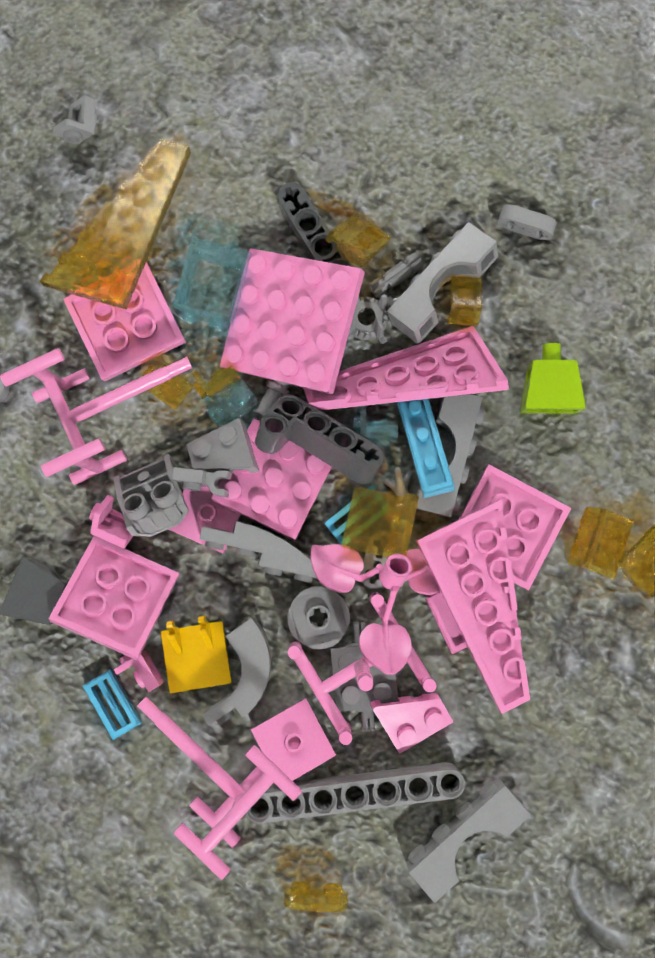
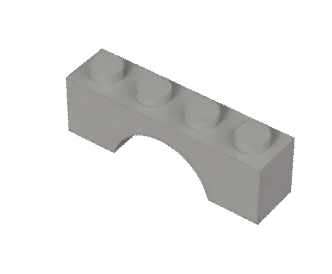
[387,222,498,344]
[412,394,485,519]
[406,778,531,903]

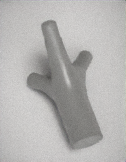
[384,467,412,514]

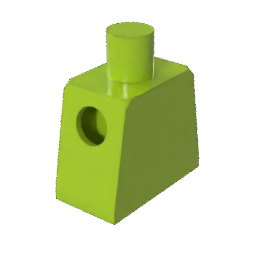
[520,343,585,414]

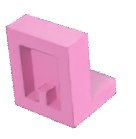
[114,650,165,692]

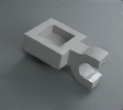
[172,467,232,498]

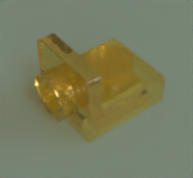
[448,276,483,325]
[142,362,193,411]
[191,365,242,403]

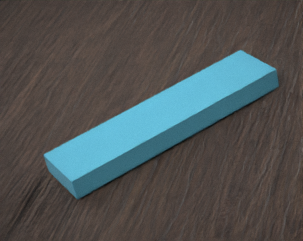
[397,399,454,498]

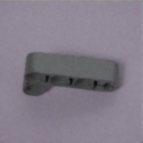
[278,182,352,267]
[255,394,384,484]

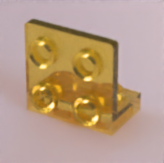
[342,487,419,558]

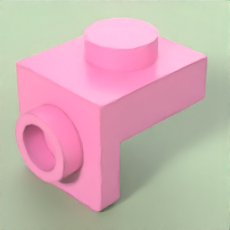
[89,495,134,548]

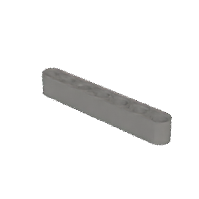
[246,763,465,824]

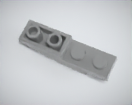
[200,521,317,583]

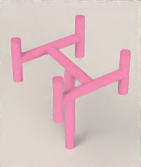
[0,348,193,485]
[288,592,436,745]
[137,697,302,880]

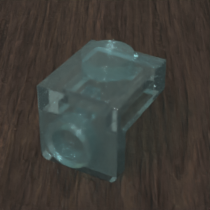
[206,379,260,427]
[353,407,398,447]

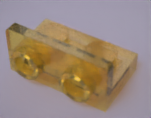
[568,507,634,580]

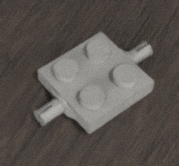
[330,622,398,731]

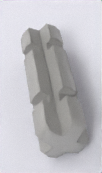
[369,253,423,298]

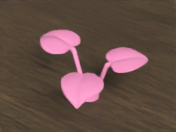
[310,544,440,675]

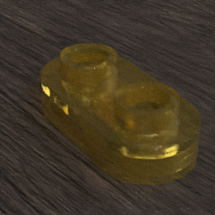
[284,881,348,912]

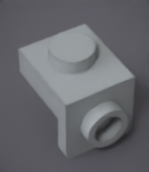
[53,95,97,144]

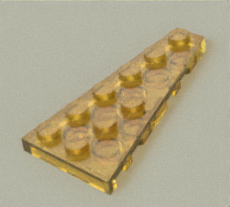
[39,139,191,310]

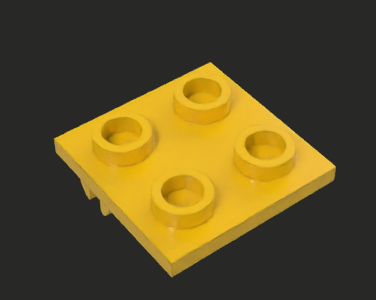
[161,616,232,693]

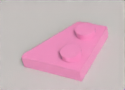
[370,693,453,754]

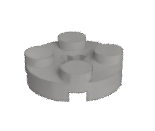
[287,586,350,649]

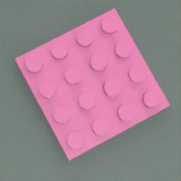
[219,249,365,394]

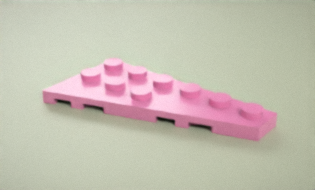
[303,326,509,411]
[416,499,530,714]

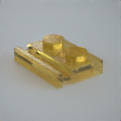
[326,212,391,267]

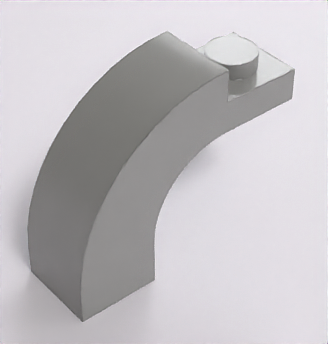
[202,616,272,726]

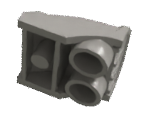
[113,454,189,537]

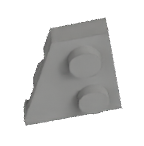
[186,418,259,473]

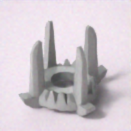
[348,294,393,344]

